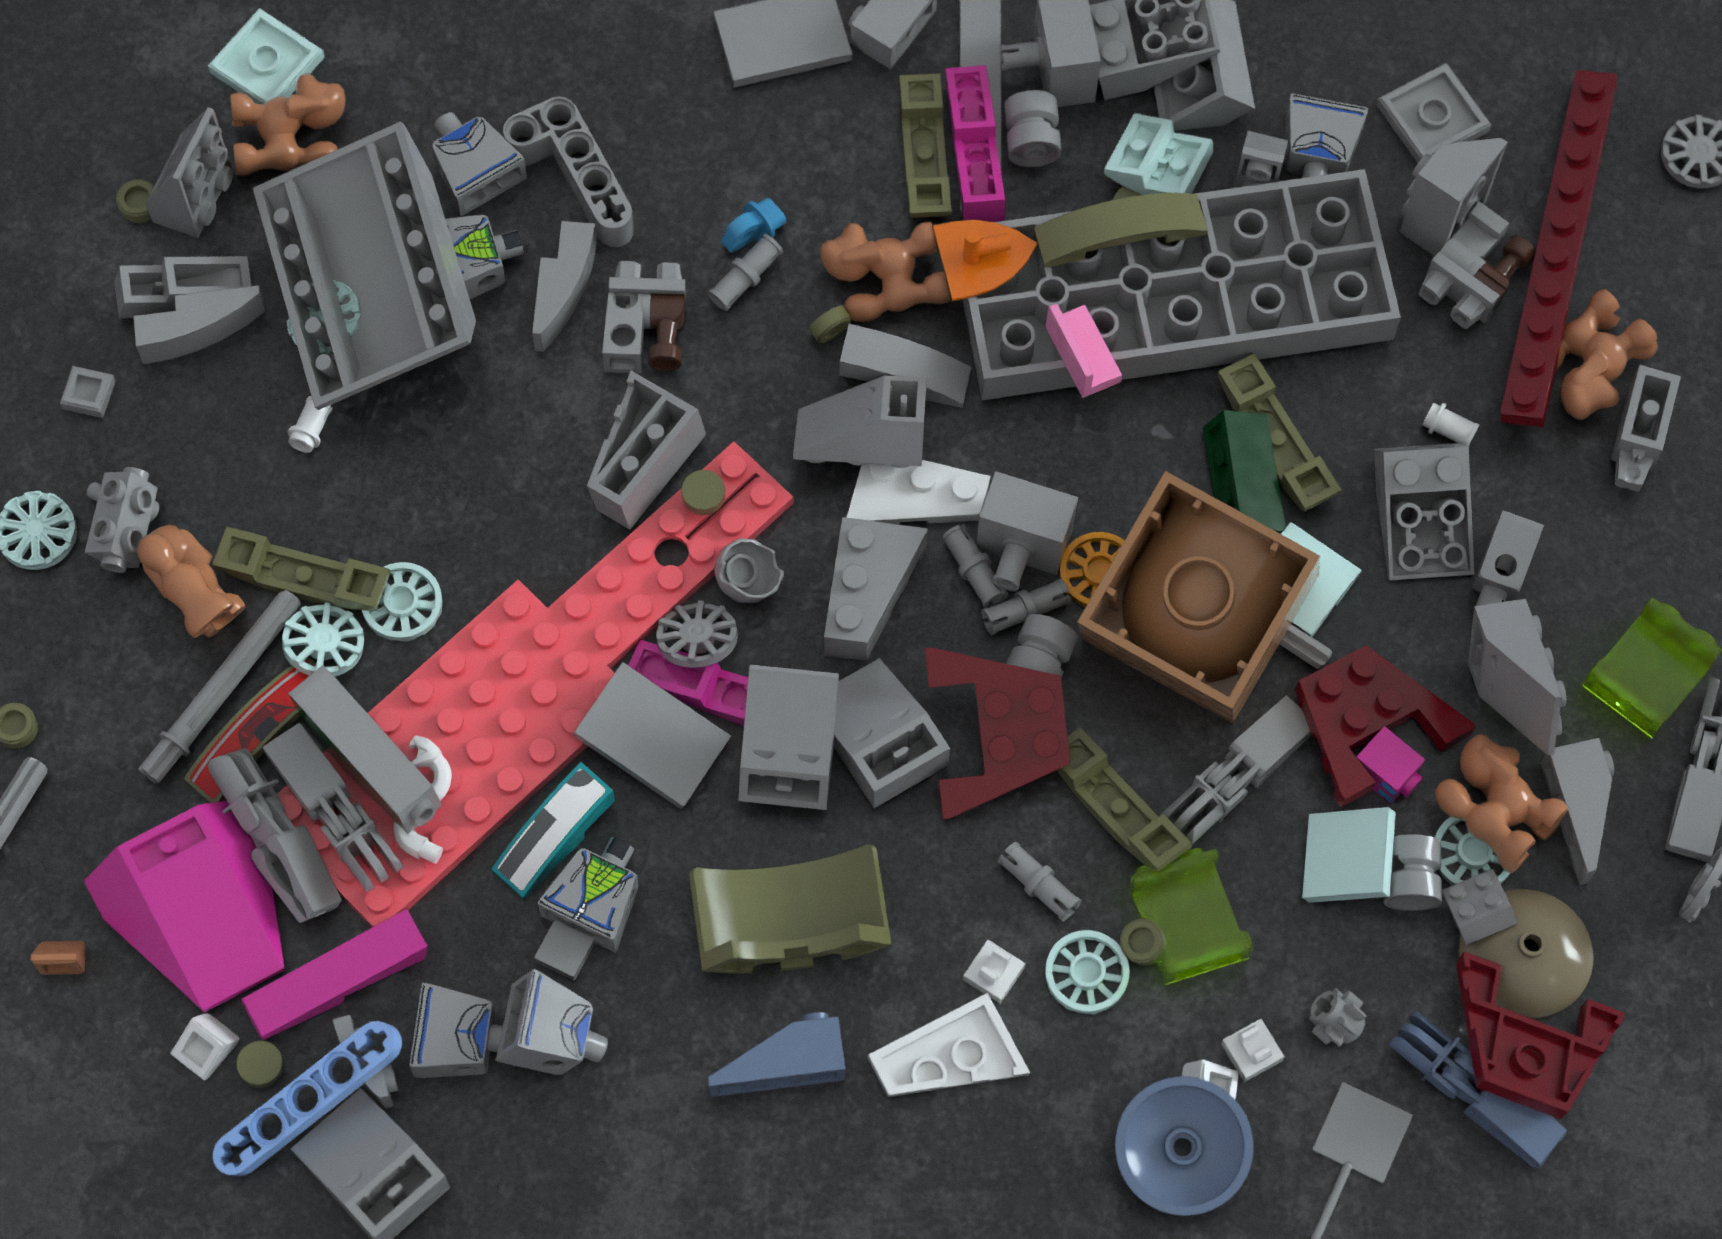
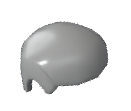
[715,538,784,603]

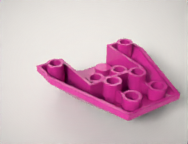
[84,801,285,1013]

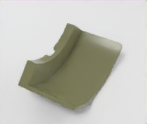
[689,844,892,973]

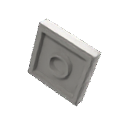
[1376,63,1491,163]

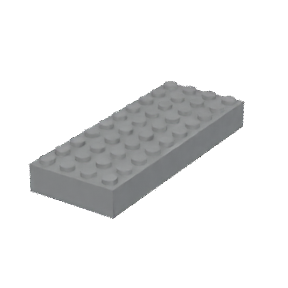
[962,169,1401,400]

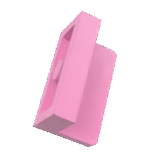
[1046,303,1122,398]

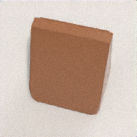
[31,941,86,975]

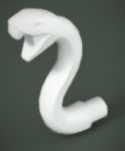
[393,735,452,864]

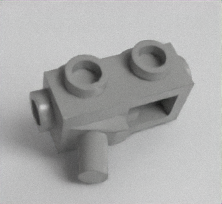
[85,467,159,573]

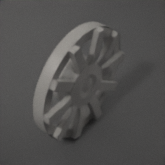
[1661,115,1722,188]
[656,600,738,668]
[1679,846,1722,922]

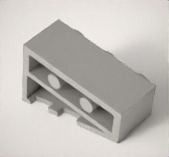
[587,371,706,530]
[824,517,928,661]

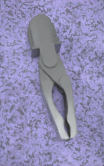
[1664,677,1722,862]
[1160,695,1312,844]
[262,722,404,892]
[208,748,342,923]

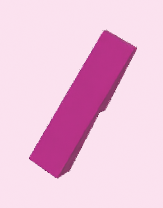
[945,65,1005,222]
[628,640,748,727]
[242,909,428,1040]

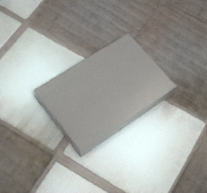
[714,0,852,88]
[573,662,731,809]

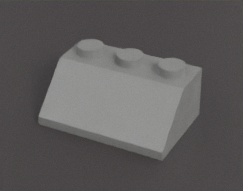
[1154,0,1255,131]
[1399,138,1508,256]

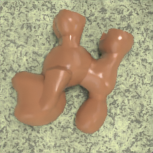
[230,73,345,177]
[820,222,950,322]
[1555,289,1658,420]
[137,524,246,638]
[1435,734,1569,873]

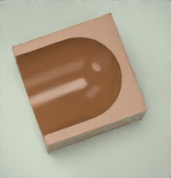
[1077,471,1320,724]

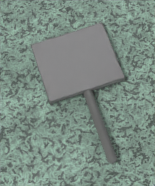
[1311,1082,1413,1239]

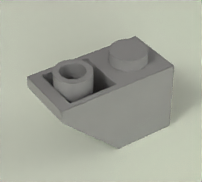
[1234,131,1288,188]

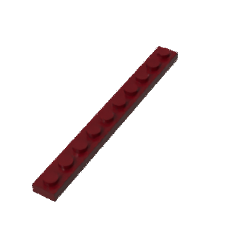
[1500,70,1618,427]

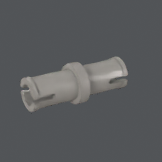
[707,234,783,311]
[942,524,1008,608]
[981,578,1071,635]
[998,841,1082,921]

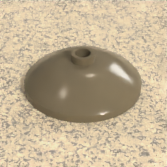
[1458,889,1593,1020]

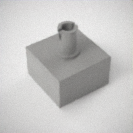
[999,0,1101,107]
[976,471,1078,591]

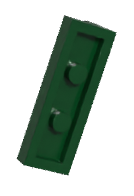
[1203,410,1286,533]

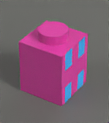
[1357,726,1425,805]

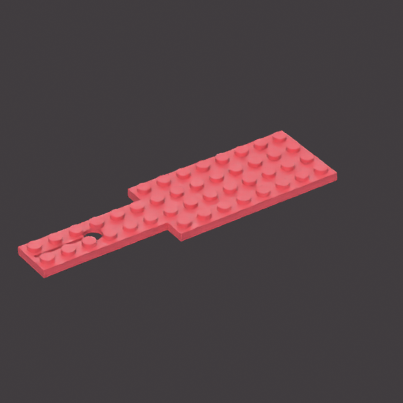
[277,441,794,928]

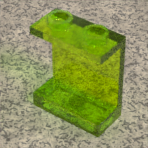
[1582,597,1722,739]
[1129,848,1253,985]

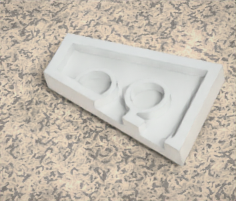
[847,460,990,525]
[867,993,1030,1097]

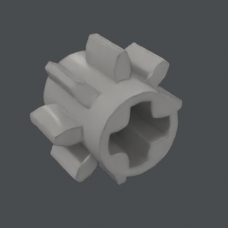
[1309,988,1367,1046]

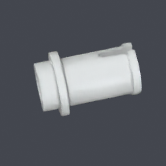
[288,396,333,453]
[1422,403,1480,446]

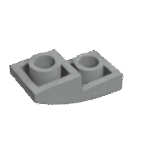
[332,1015,398,1109]

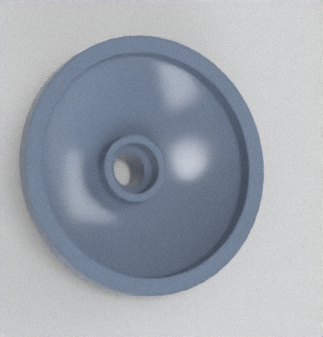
[1115,1076,1253,1216]

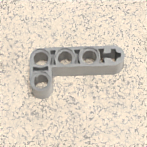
[503,97,634,247]

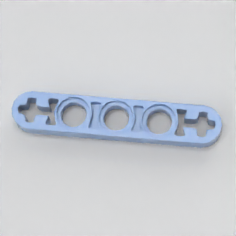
[213,1021,402,1176]

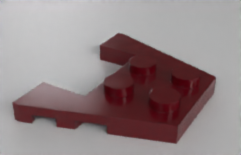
[1295,645,1476,807]
[925,647,1070,819]
[1456,951,1625,1120]

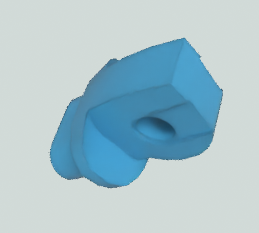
[721,198,786,253]

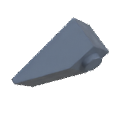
[708,1012,845,1097]

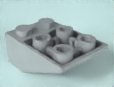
[1089,0,1220,100]
[146,107,234,238]
[793,375,927,468]
[1374,443,1475,580]
[1468,599,1566,755]
[833,658,950,808]
[738,665,839,810]
[291,1088,450,1239]

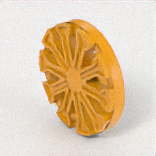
[1059,532,1125,608]

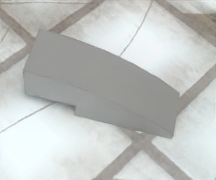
[532,221,597,352]
[114,256,252,319]
[133,285,265,364]
[839,324,972,408]

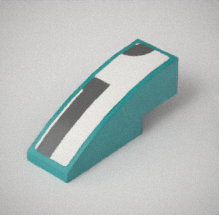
[491,762,615,900]

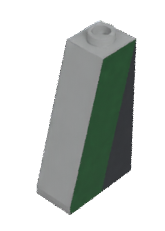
[288,665,442,834]

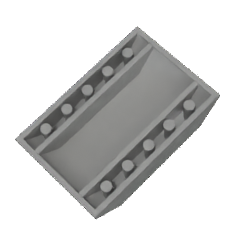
[253,121,476,410]

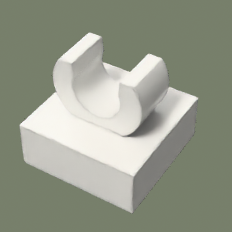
[963,940,1025,1004]
[1221,1019,1285,1082]

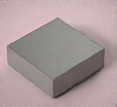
[60,366,116,418]
[534,919,595,981]

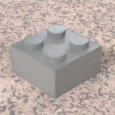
[1442,869,1518,945]

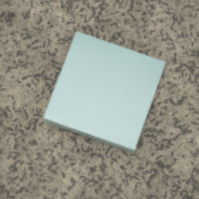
[208,8,325,104]
[1302,807,1396,903]

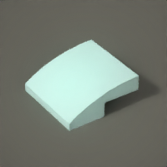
[1104,113,1214,195]
[1281,522,1362,637]

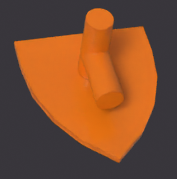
[933,220,1038,301]

